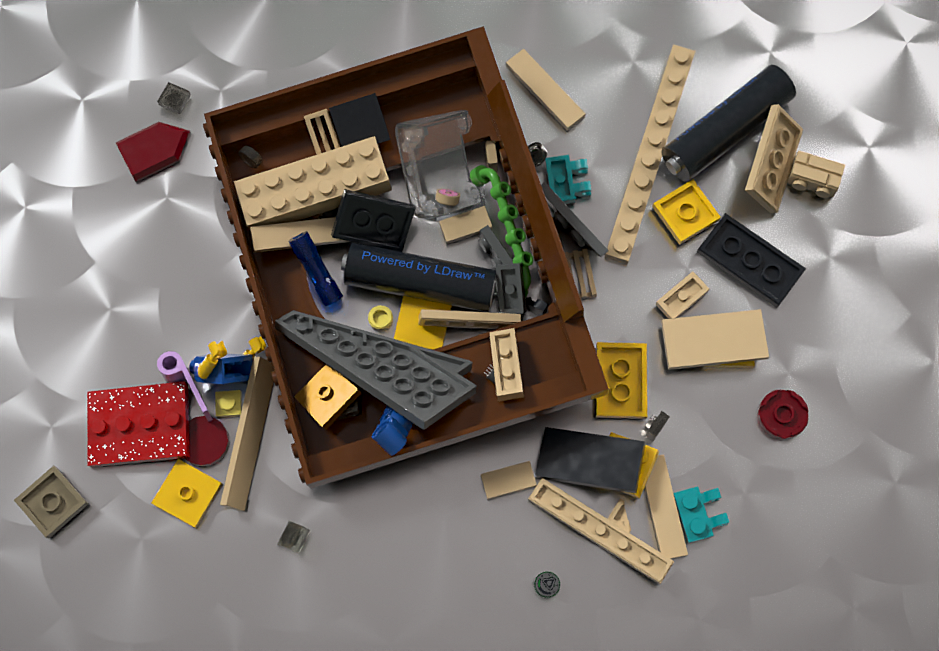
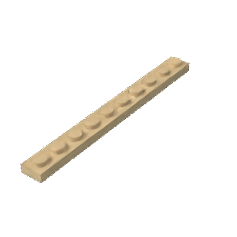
[605,44,695,264]

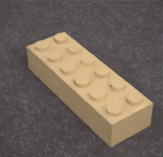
[234,136,392,230]

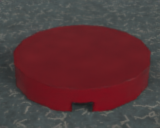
[757,389,809,440]
[184,416,229,466]

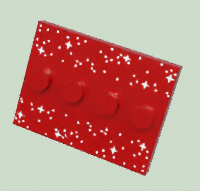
[87,381,190,467]

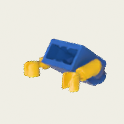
[189,336,266,384]

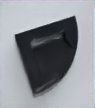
[525,297,548,316]

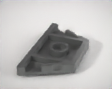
[541,182,609,257]

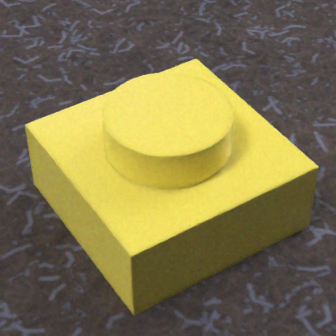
[215,390,242,418]

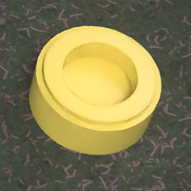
[368,305,393,331]

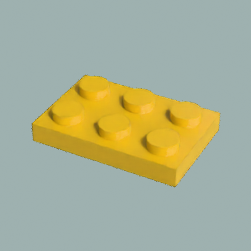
[596,342,647,419]

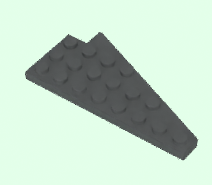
[275,310,477,430]

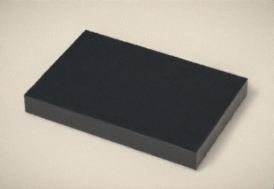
[331,189,416,252]

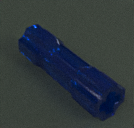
[288,231,343,306]

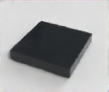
[329,93,391,147]

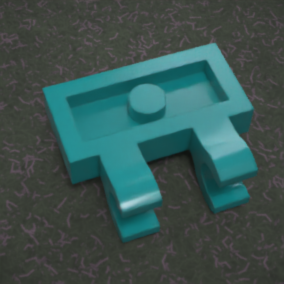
[545,155,592,204]
[673,486,730,544]

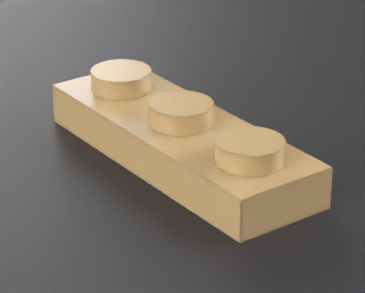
[489,328,524,401]

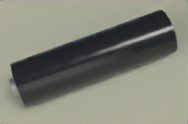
[661,64,796,182]
[341,242,497,312]

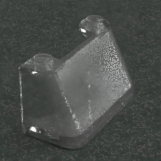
[395,110,485,222]

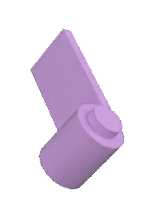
[157,351,213,422]

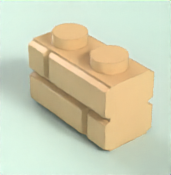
[787,150,845,198]

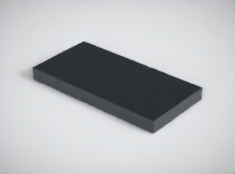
[697,213,806,308]
[535,427,646,493]

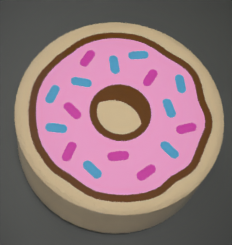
[435,189,460,206]

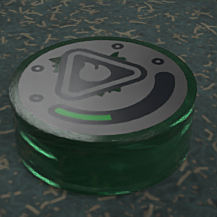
[534,571,560,599]

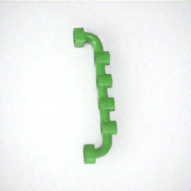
[470,165,533,298]

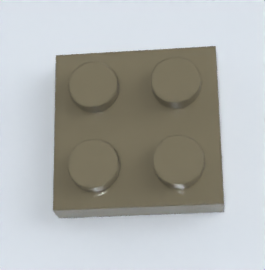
[14,465,88,539]

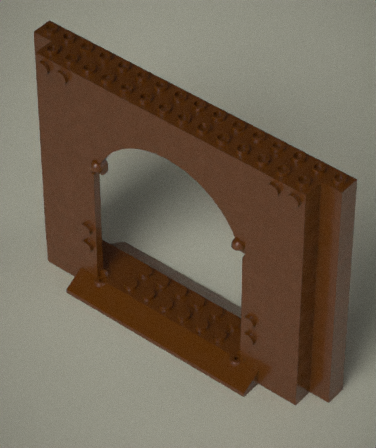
[203,26,609,489]

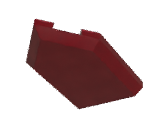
[116,122,191,182]

